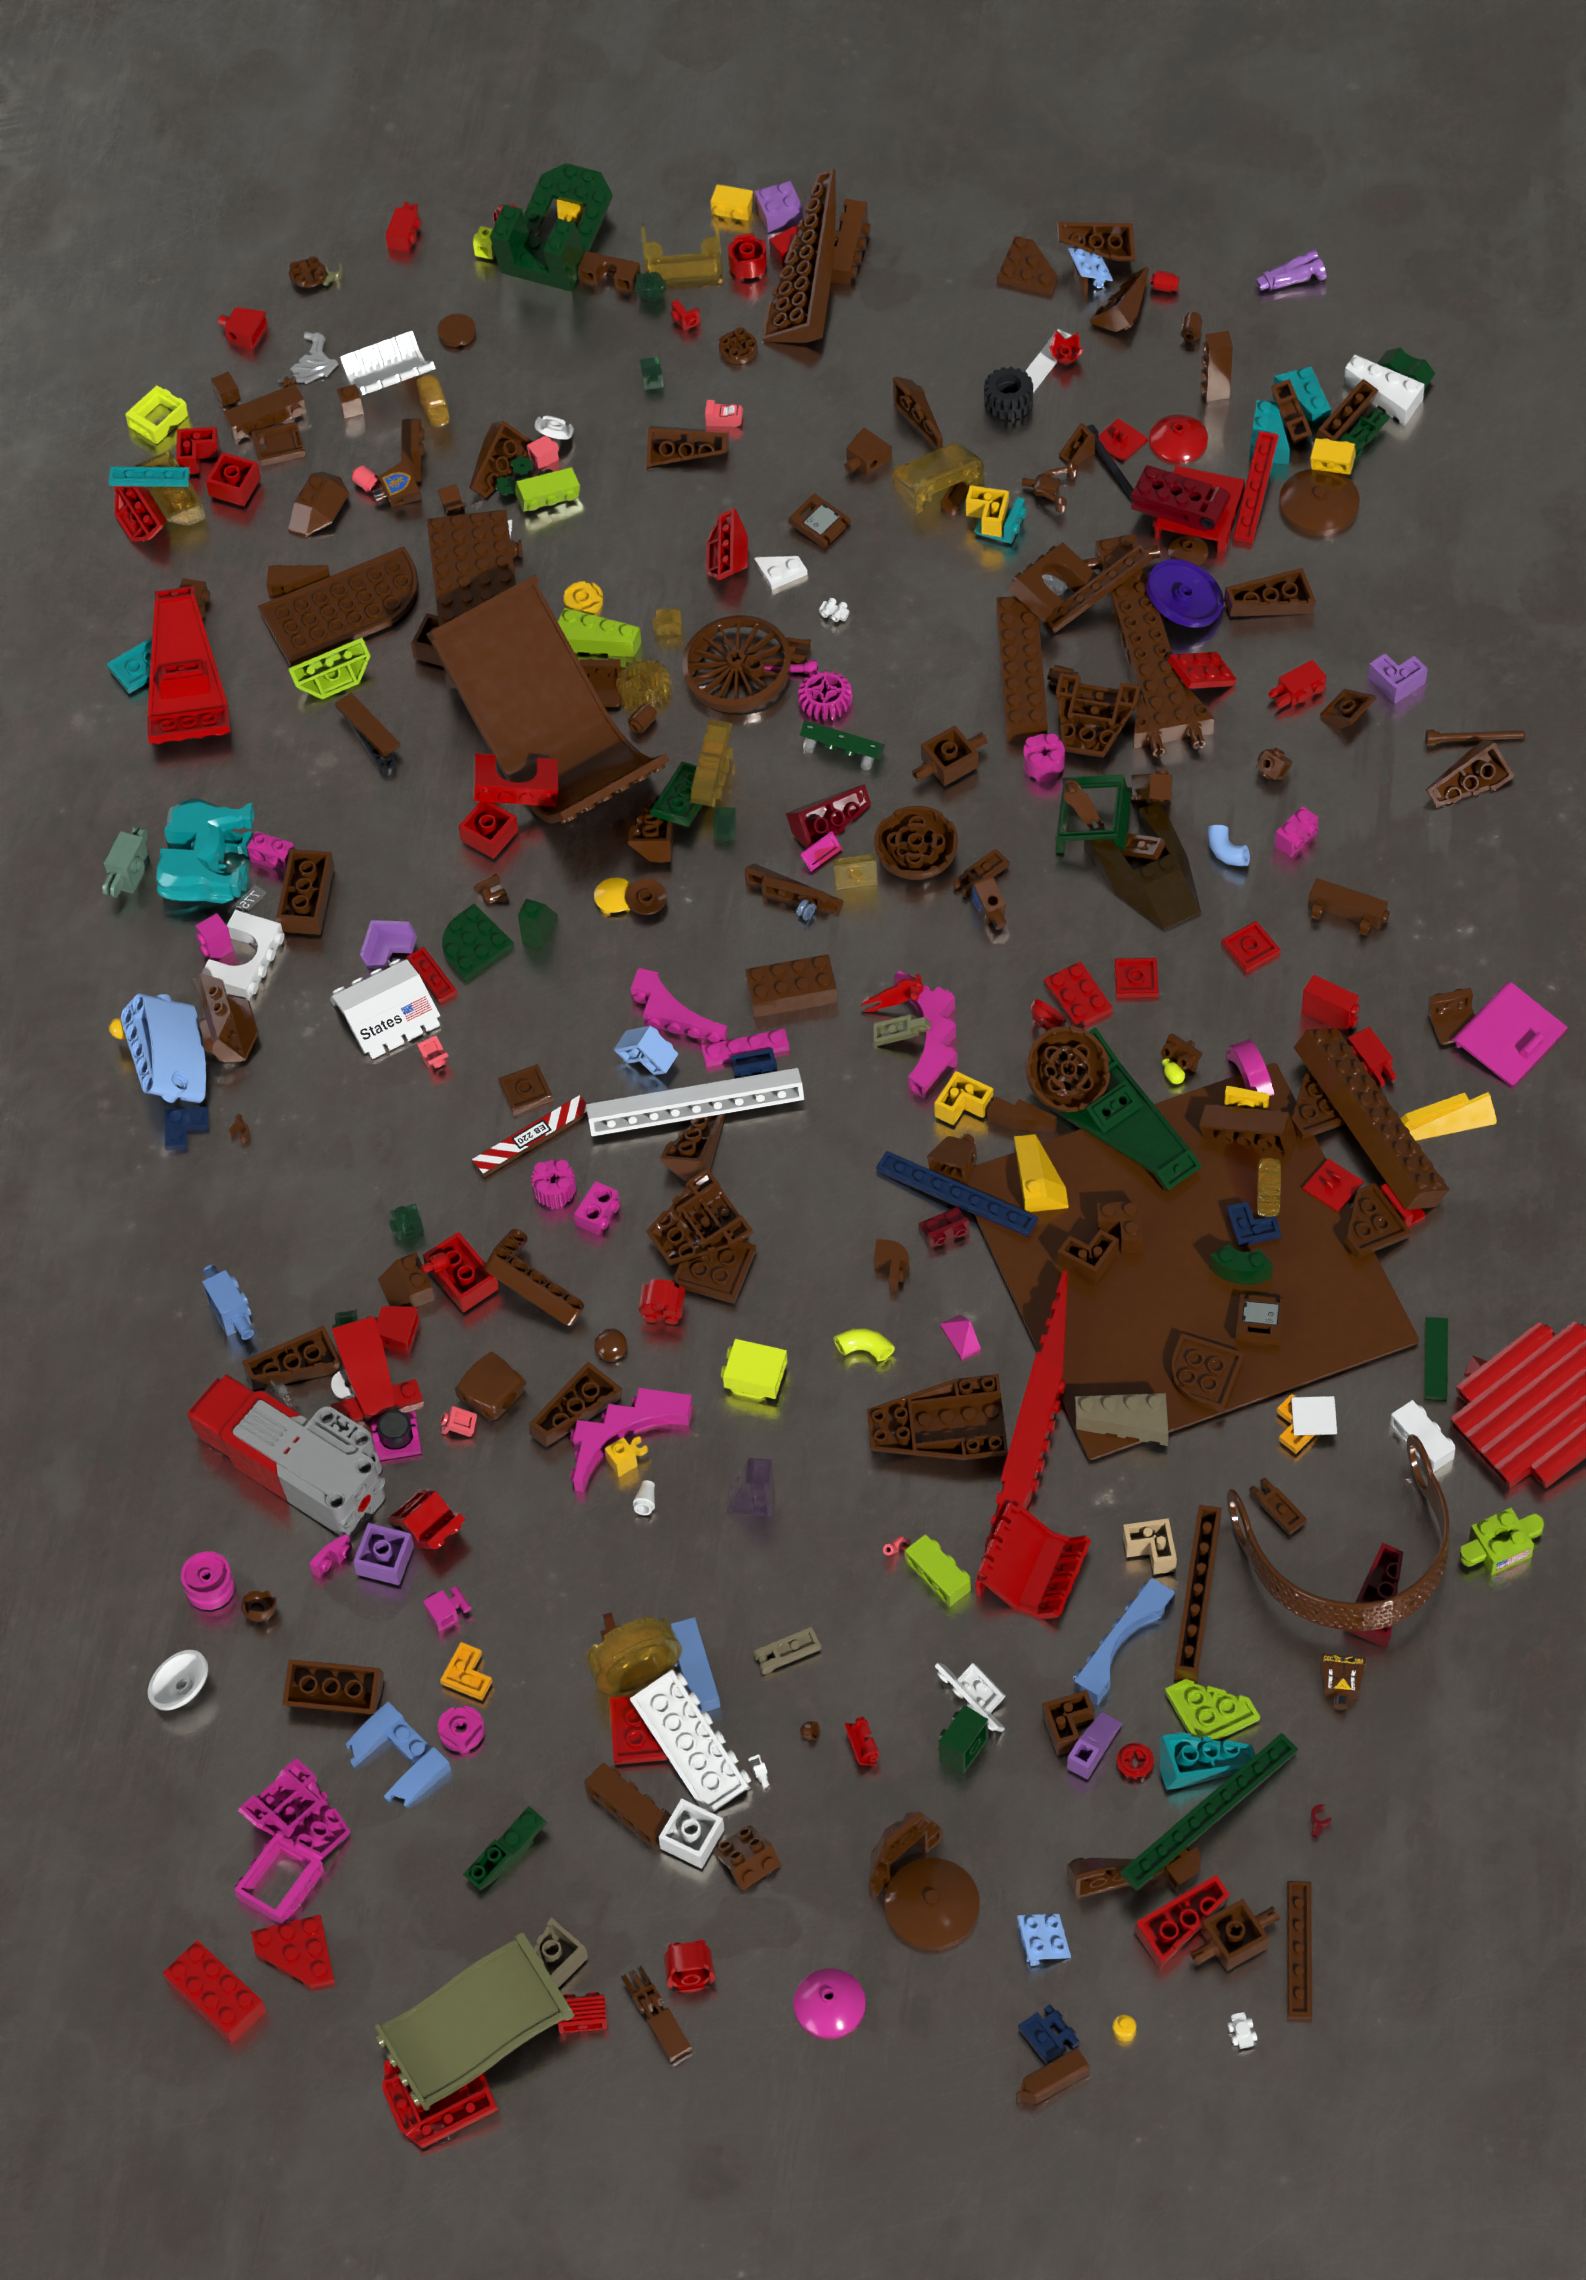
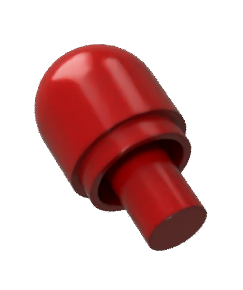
[420,1252,451,1274]

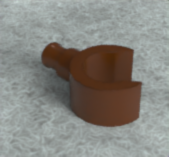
[229,1114,250,1144]

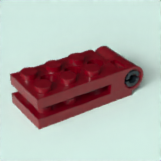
[1131,465,1231,532]

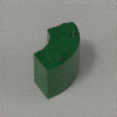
[1377,347,1435,390]
[1210,1244,1273,1285]

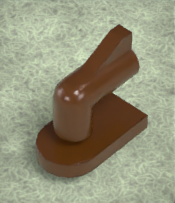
[786,637,811,664]
[474,873,509,904]

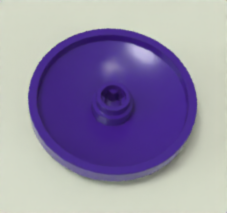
[1146,559,1224,628]

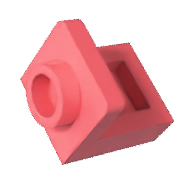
[416,1035,449,1069]

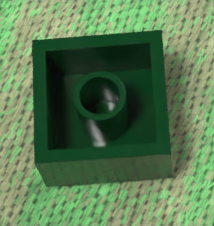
[938,1705,989,1774]

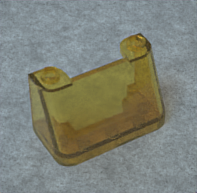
[892,442,984,515]

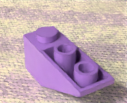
[1067,1712,1122,1780]

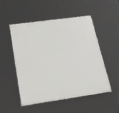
[1291,1396,1337,1435]

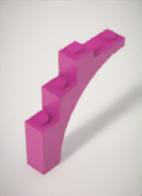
[894,970,957,1099]
[570,1388,693,1492]

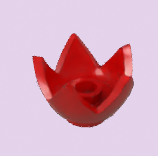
[1049,331,1084,364]

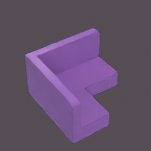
[1368,653,1428,704]
[360,920,417,970]

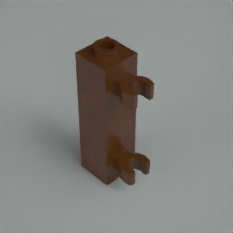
[1308,878,1390,936]

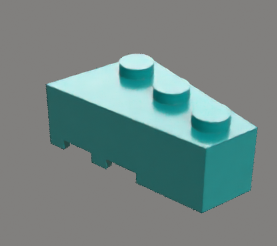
[1273,367,1331,430]
[1249,400,1290,465]

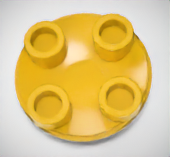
[594,877,631,914]

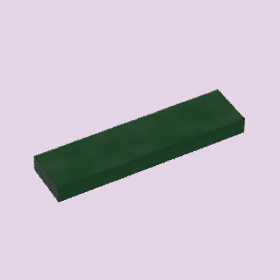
[1424,1317,1448,1400]

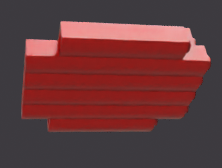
[1450,1321,1586,1489]

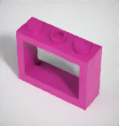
[234,1836,324,1924]

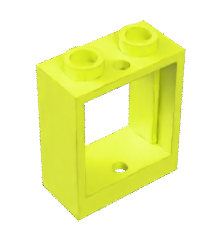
[125,385,188,445]

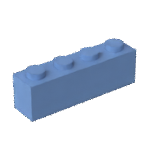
[666,1617,720,1713]

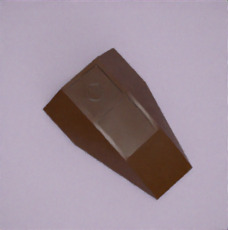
[867,1374,1008,1460]

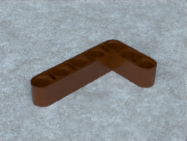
[484,1229,584,1326]

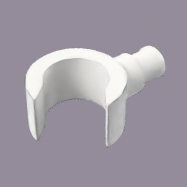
[748,1754,770,1788]

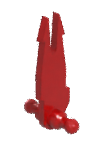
[860,974,924,1012]

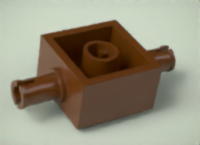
[912,725,988,786]
[1190,1899,1280,1971]

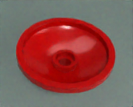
[1149,414,1208,463]

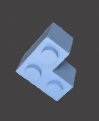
[614,1026,678,1075]

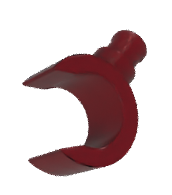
[1310,1804,1332,1838]

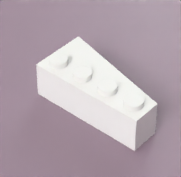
[1344,355,1425,426]

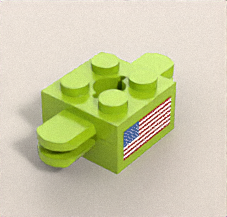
[1459,1508,1544,1575]

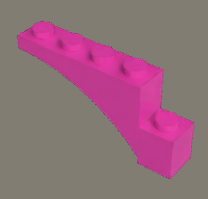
[631,968,728,1043]

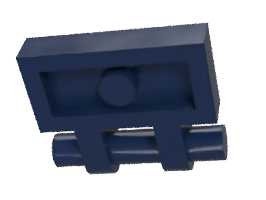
[1018,2004,1080,2065]

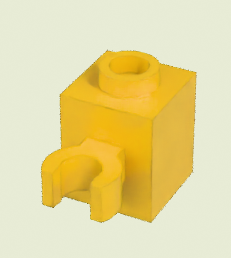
[605,1436,648,1477]

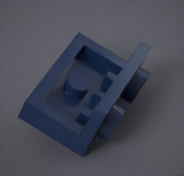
[731,1048,777,1079]

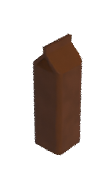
[1016,2048,1090,2105]

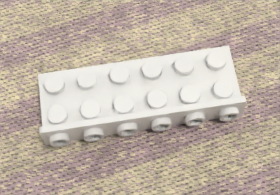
[630,1670,752,1813]

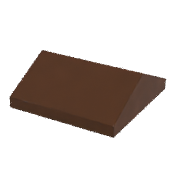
[1320,689,1376,729]

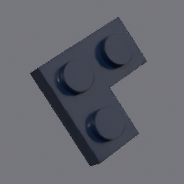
[165,1107,209,1151]
[1227,1202,1281,1247]

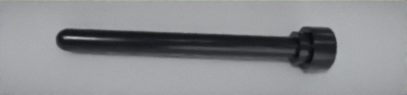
[1086,425,1134,498]

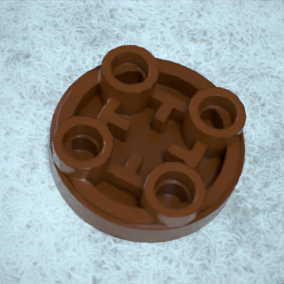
[719,327,758,364]

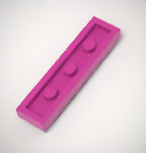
[701,1028,790,1068]

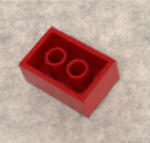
[423,1231,499,1313]

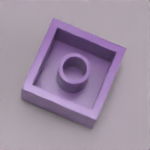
[754,181,803,233]
[353,1523,414,1585]

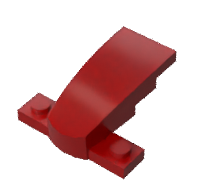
[330,1316,423,1422]

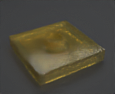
[833,854,877,890]

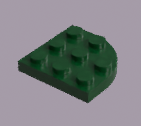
[442,904,514,981]

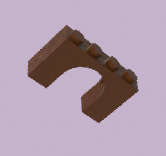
[1009,542,1097,623]

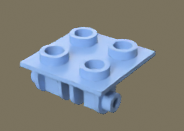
[1068,248,1113,288]
[1017,1914,1071,1966]

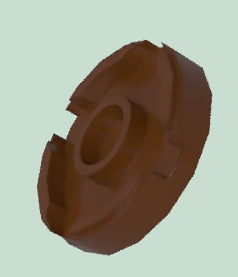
[438,314,476,347]

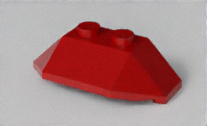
[114,486,167,543]
[706,508,748,580]

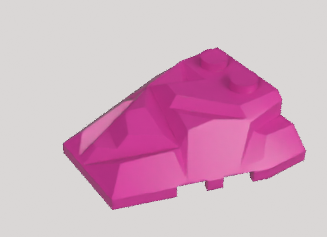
[238,1758,351,1860]

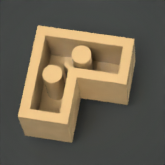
[1123,1518,1177,1575]

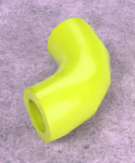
[833,1328,895,1361]

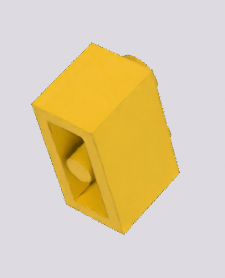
[711,184,754,220]
[1311,438,1356,475]

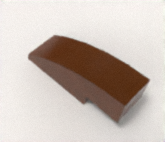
[987,1097,1057,1132]

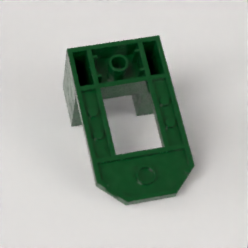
[490,163,613,292]

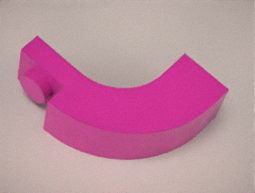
[1226,1039,1274,1095]

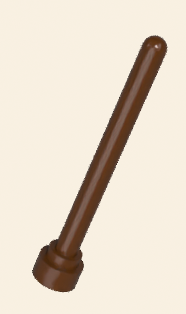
[1425,729,1525,746]

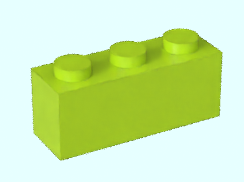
[515,467,580,512]
[905,1534,971,1607]

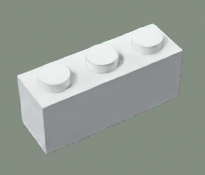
[1390,1400,1455,1473]

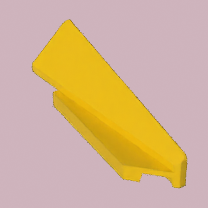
[1400,1092,1497,1141]

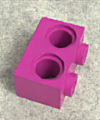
[247,831,295,872]
[574,1181,621,1235]

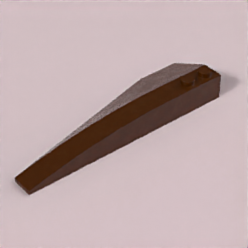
[762,169,836,343]

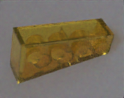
[690,719,734,807]

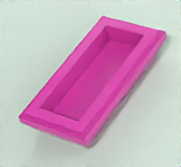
[800,831,843,872]

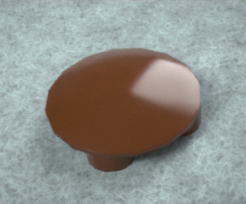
[289,256,327,287]

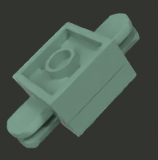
[102,826,150,898]

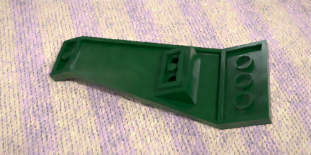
[1047,1027,1202,1192]

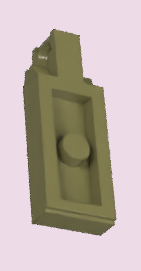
[873,1014,931,1046]

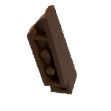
[745,864,843,914]

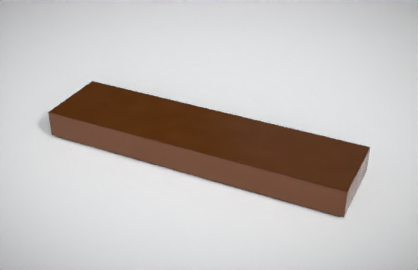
[335,693,400,757]

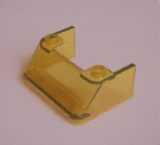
[641,216,722,284]

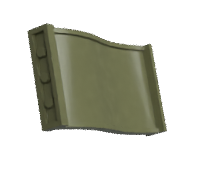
[374,1932,575,2111]

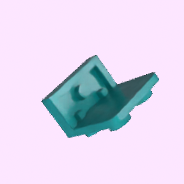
[975,497,1027,544]

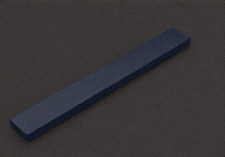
[876,1151,1039,1238]

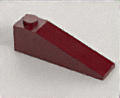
[786,784,871,849]

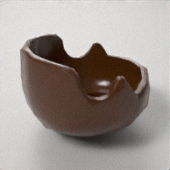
[594,1328,628,1362]
[241,1591,277,1622]

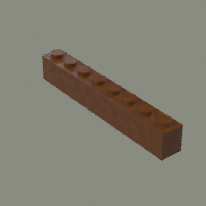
[1174,1505,1222,1684]

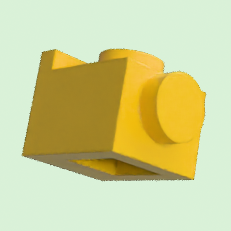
[557,200,584,223]

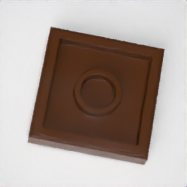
[498,1064,554,1116]

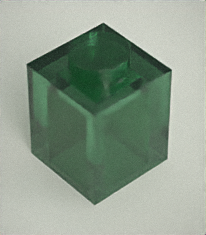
[639,356,664,390]
[713,807,737,840]

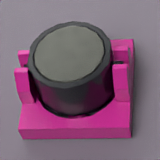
[371,1410,422,1460]

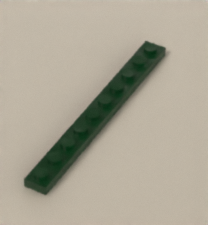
[1120,1733,1298,1891]

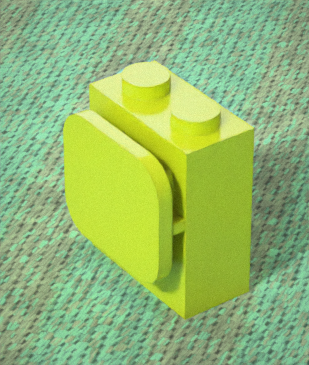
[720,1339,788,1399]

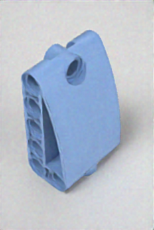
[121,994,206,1103]

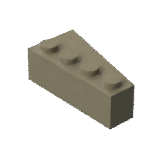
[1075,1393,1168,1446]
[534,1917,588,1988]

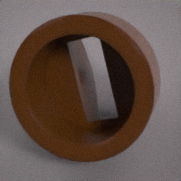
[800,1721,820,1740]

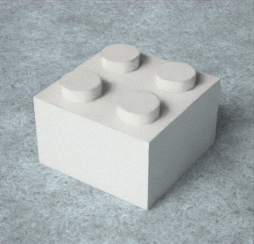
[659,1798,724,1869]

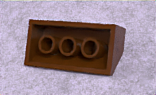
[282,1659,384,1715]

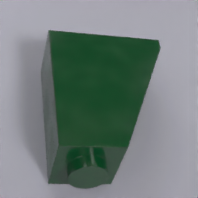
[518,898,558,949]

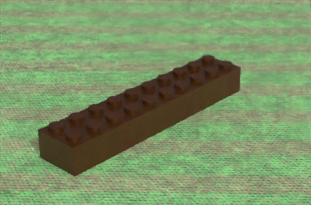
[1293,1028,1450,1210]

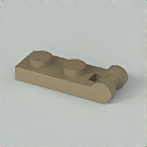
[753,1627,821,1674]

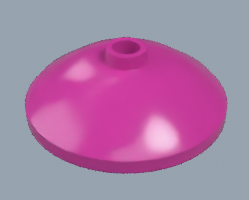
[793,1968,866,2038]

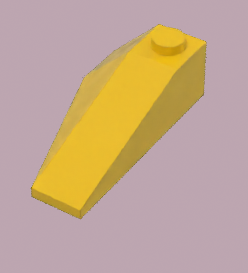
[1014,1134,1068,1212]

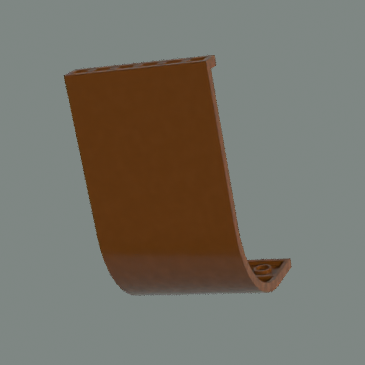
[426,574,670,824]

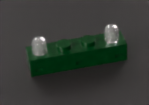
[799,720,885,771]

